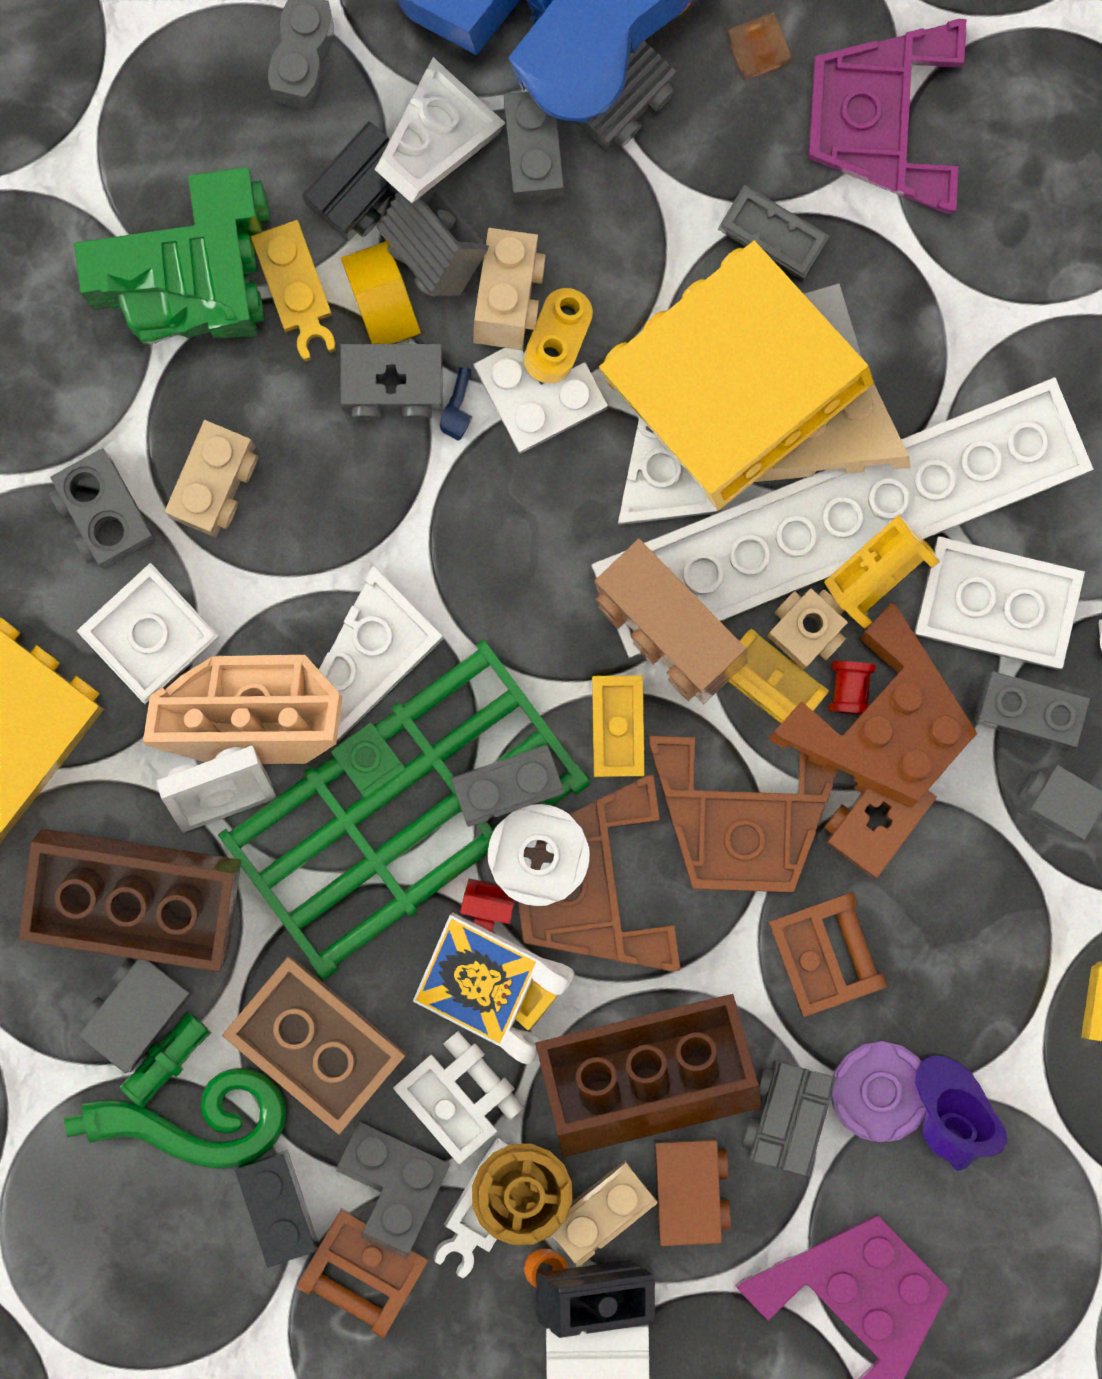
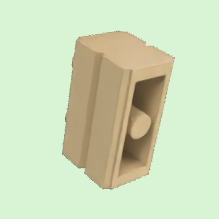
[553,1159,658,1267]

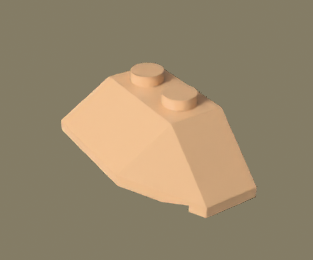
[143,655,343,764]

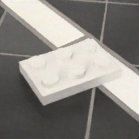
[914,536,1085,670]

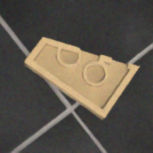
[754,384,911,482]

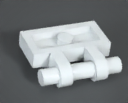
[393,1031,524,1165]

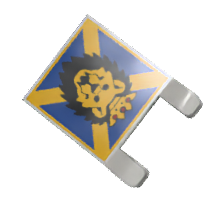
[413,913,574,1064]

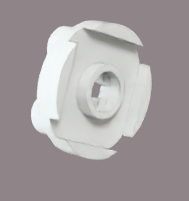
[488,804,590,906]

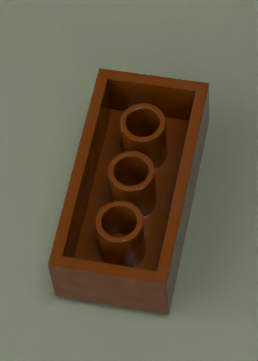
[19,828,241,972]
[535,994,761,1157]

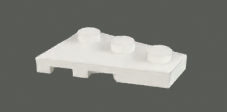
[618,416,717,525]

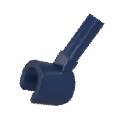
[439,367,473,441]

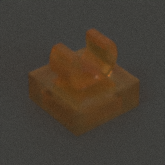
[727,12,792,80]

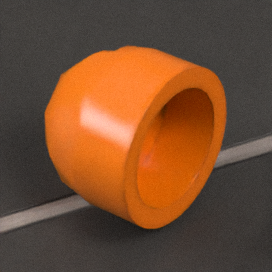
[523,1248,568,1288]

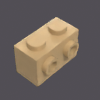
[473,228,546,350]
[164,420,258,538]

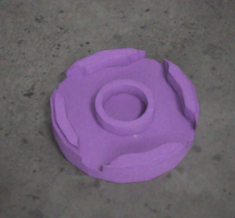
[831,1041,927,1142]

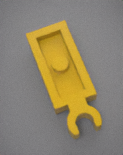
[251,220,336,362]

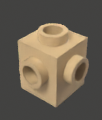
[767,588,848,670]

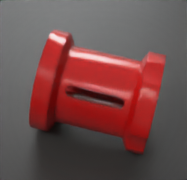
[828,661,876,715]

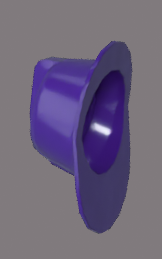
[915,1056,1008,1171]

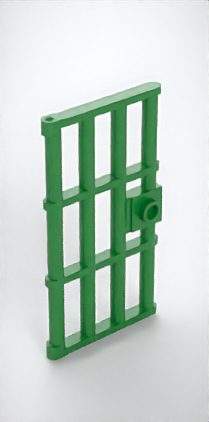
[218,639,591,981]

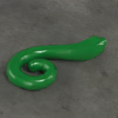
[64,1068,287,1169]

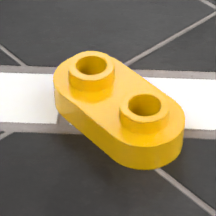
[524,288,593,383]

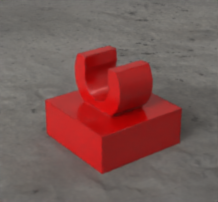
[460,878,515,932]

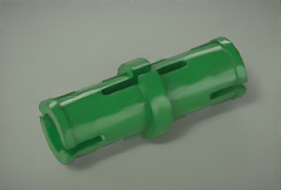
[119,1011,212,1108]

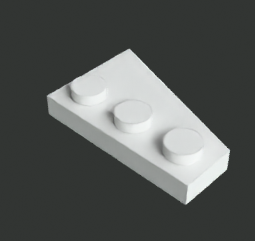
[375,57,506,203]
[319,566,444,743]

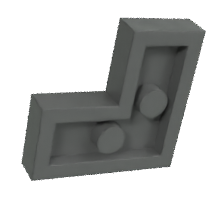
[336,1122,450,1259]

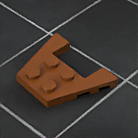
[768,602,977,808]
[649,736,838,892]
[518,775,680,971]

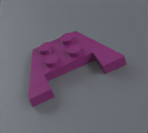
[808,19,967,215]
[735,1214,950,1379]

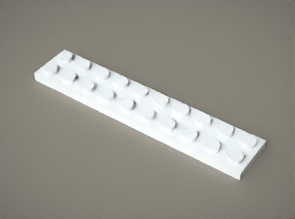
[591,378,1094,658]

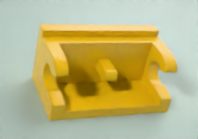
[824,514,940,629]
[728,628,829,723]

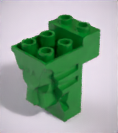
[74,167,270,346]

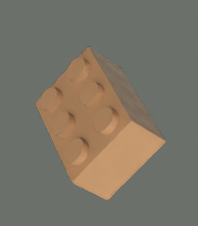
[594,539,747,705]
[222,956,407,1135]

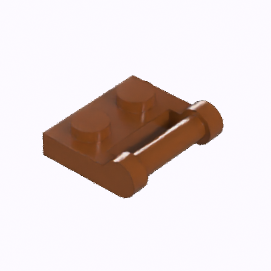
[768,891,888,1017]
[296,1208,429,1339]

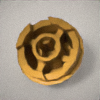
[472,1144,572,1245]

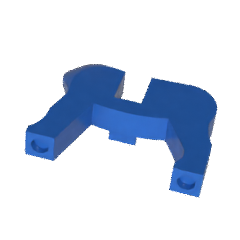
[397,0,691,123]

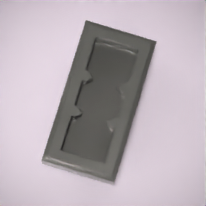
[718,185,830,281]

